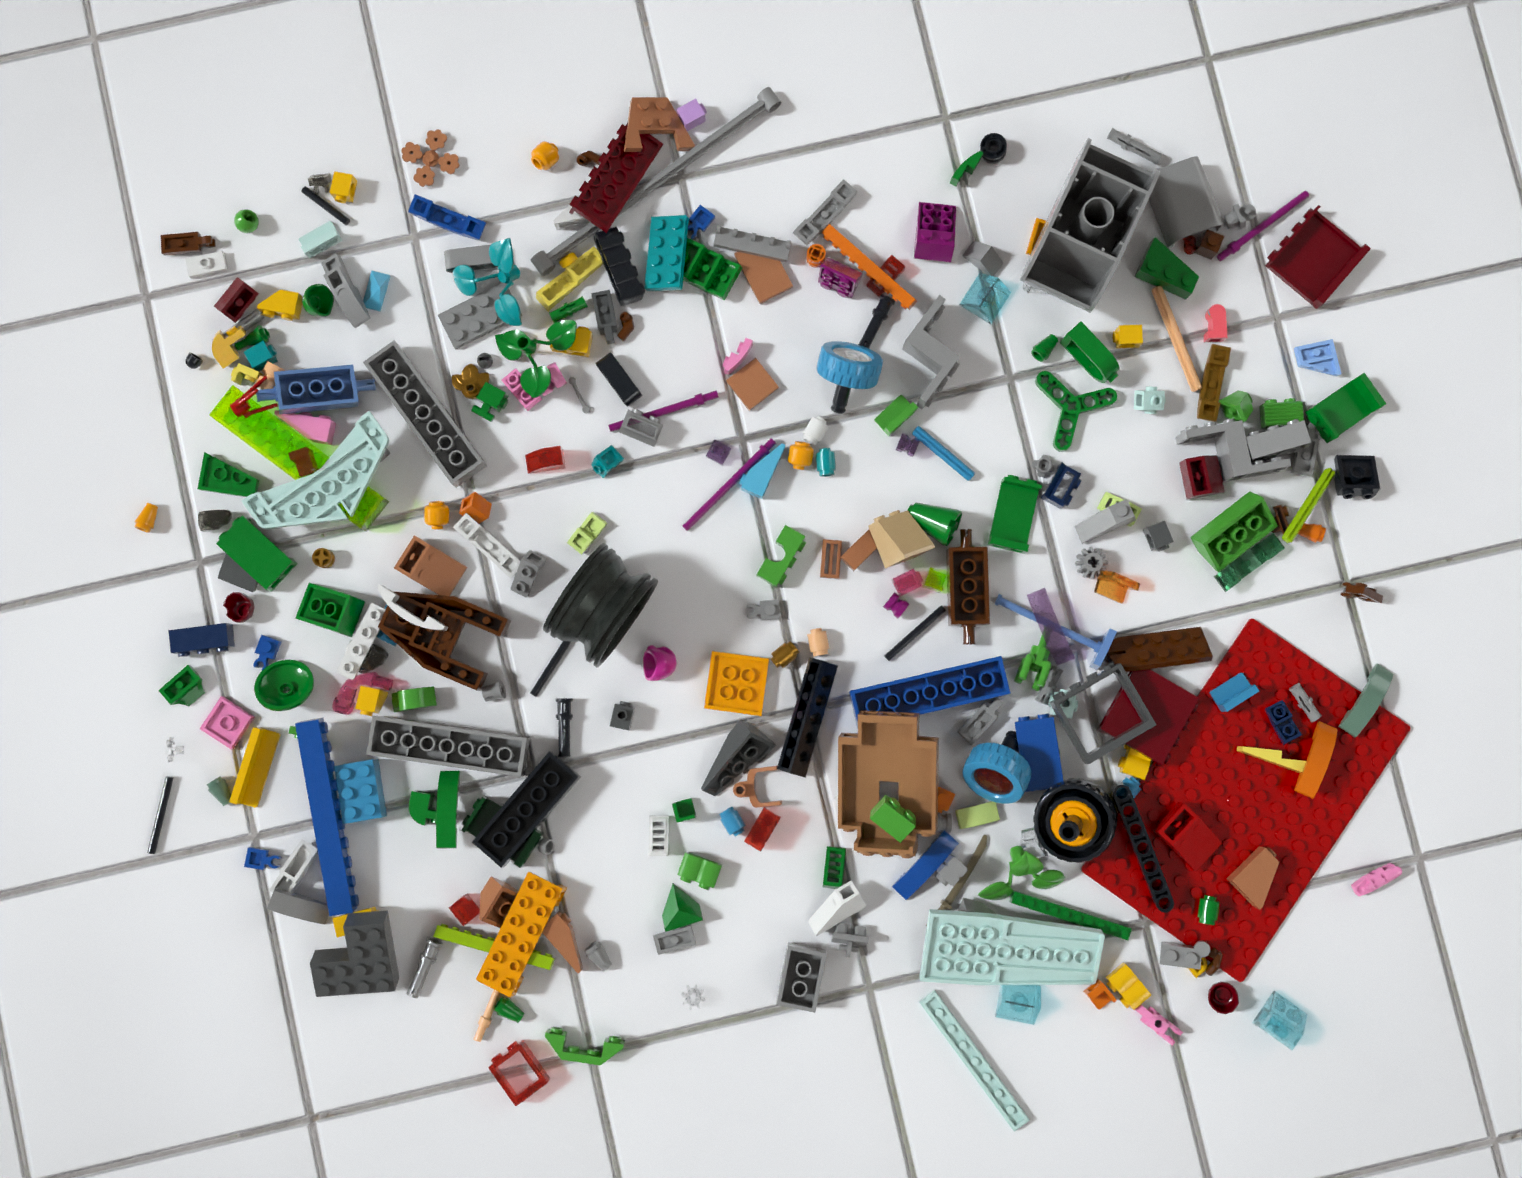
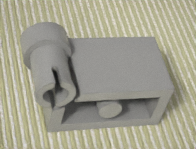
[1160,941,1210,970]

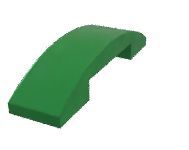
[436,771,460,849]

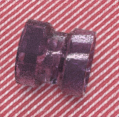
[895,433,920,457]

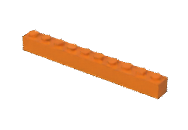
[822,224,917,310]

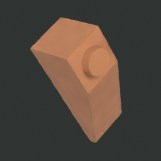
[542,911,583,973]

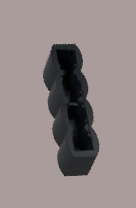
[594,227,645,306]

